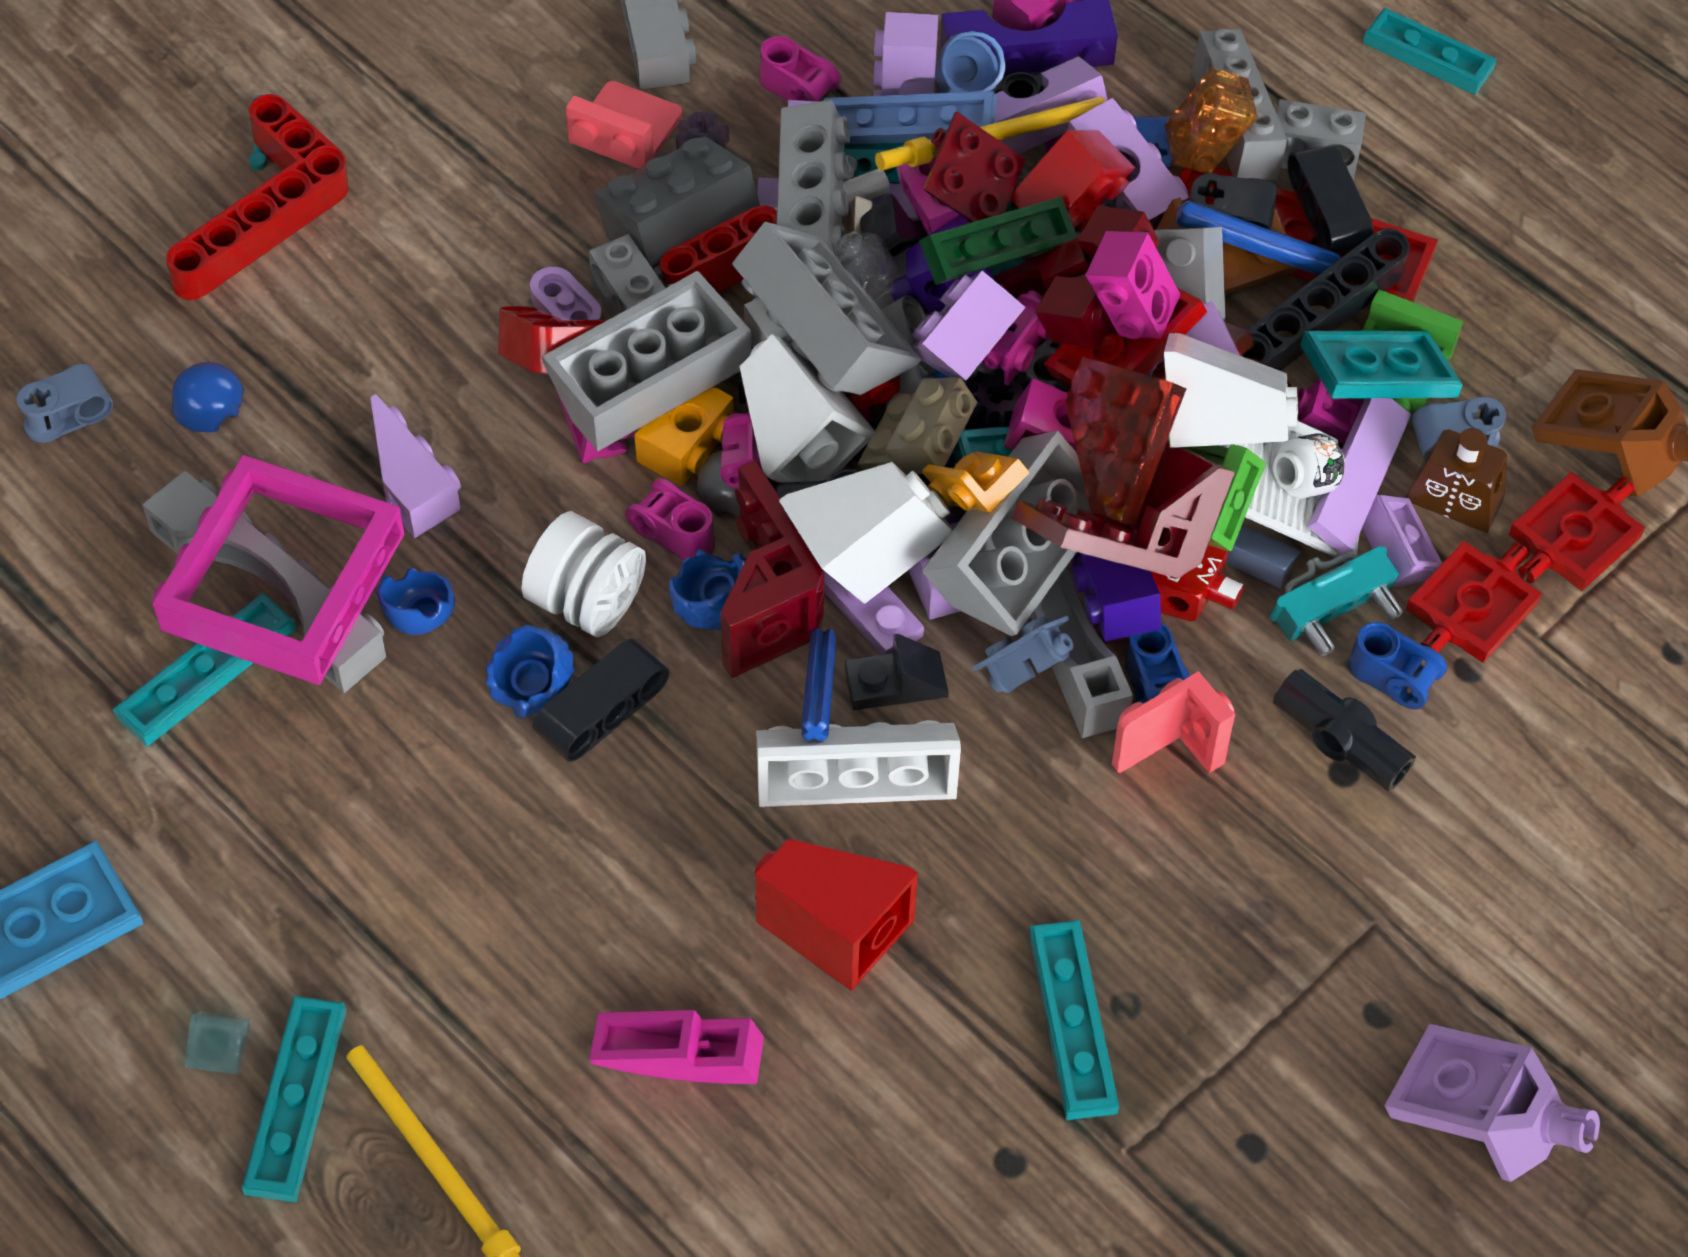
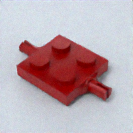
[1508,471,1645,591]
[1405,541,1542,664]

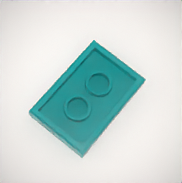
[1300,331,1463,399]

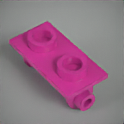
[981,291,1050,386]
[720,412,765,487]

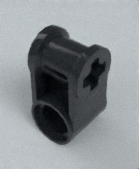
[1190,173,1277,230]

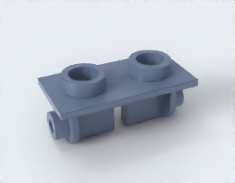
[972,615,1073,693]

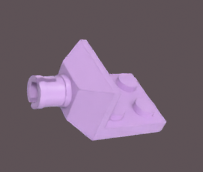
[1384,1024,1600,1182]

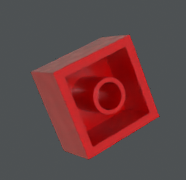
[1010,130,1135,233]

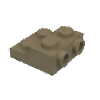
[858,377,977,475]

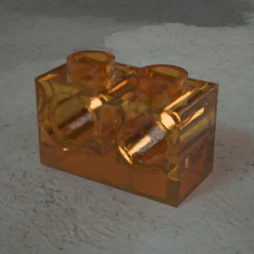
[1164,68,1258,174]

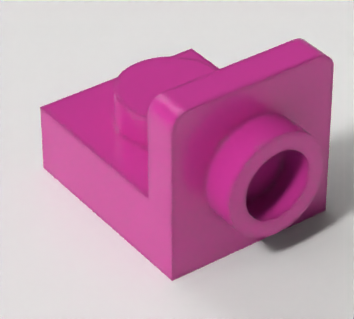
[1297,379,1363,444]

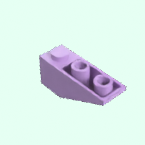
[370,394,461,539]

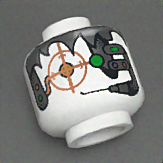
[1273,433,1345,499]

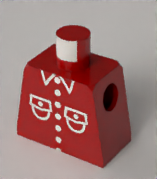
[1150,545,1244,622]

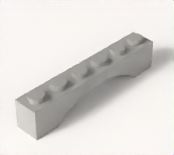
[142,470,386,693]
[1030,567,1133,738]

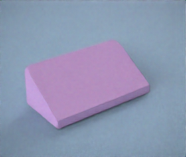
[1362,494,1442,588]

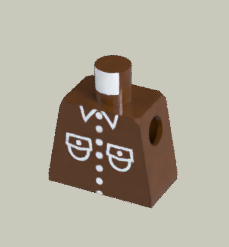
[1406,428,1507,533]

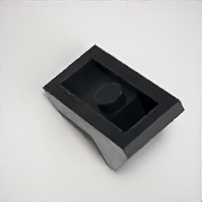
[860,193,928,264]
[845,634,949,711]

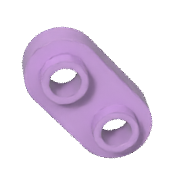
[530,267,602,320]

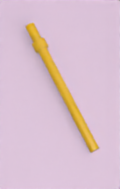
[875,97,1105,171]
[346,1045,521,1257]

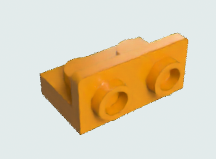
[922,451,1030,513]

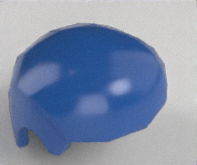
[171,361,244,433]
[376,568,456,636]

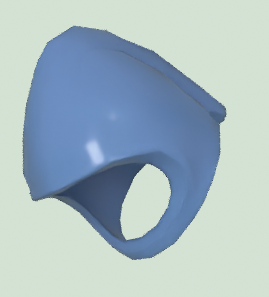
[935,31,1005,93]

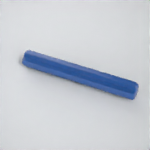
[1175,200,1341,275]
[801,628,836,742]

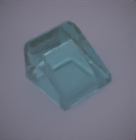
[185,1012,250,1074]

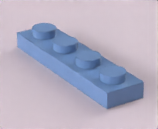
[824,91,998,145]

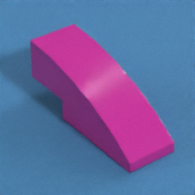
[589,1010,764,1084]

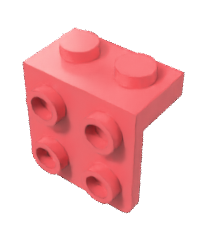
[566,81,682,169]
[1112,671,1235,773]

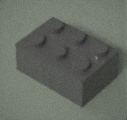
[594,136,760,267]

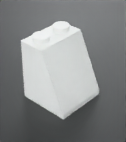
[1164,333,1298,448]
[739,334,875,483]
[779,462,953,604]

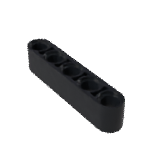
[1234,228,1410,371]

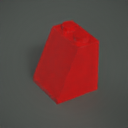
[754,839,918,991]

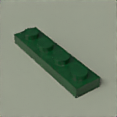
[919,196,1077,285]

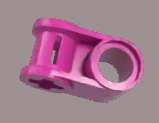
[759,36,841,102]
[625,478,715,561]

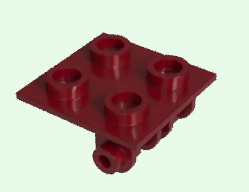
[923,112,1026,223]

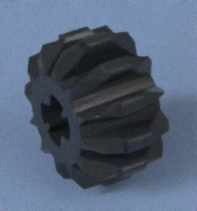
[965,367,1030,430]

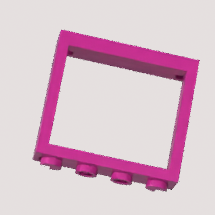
[152,455,405,686]

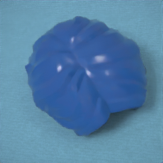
[669,549,746,631]
[485,624,575,719]

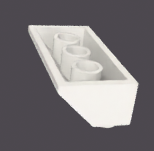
[756,720,961,807]

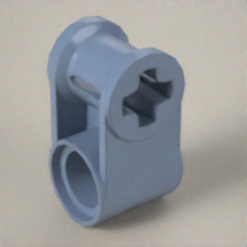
[16,364,113,443]
[1411,397,1506,460]

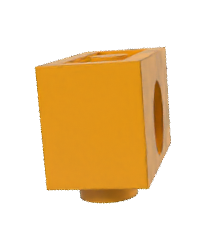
[635,386,734,487]

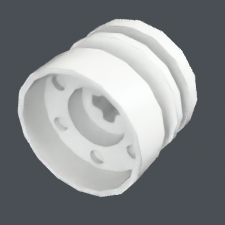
[521,511,647,638]

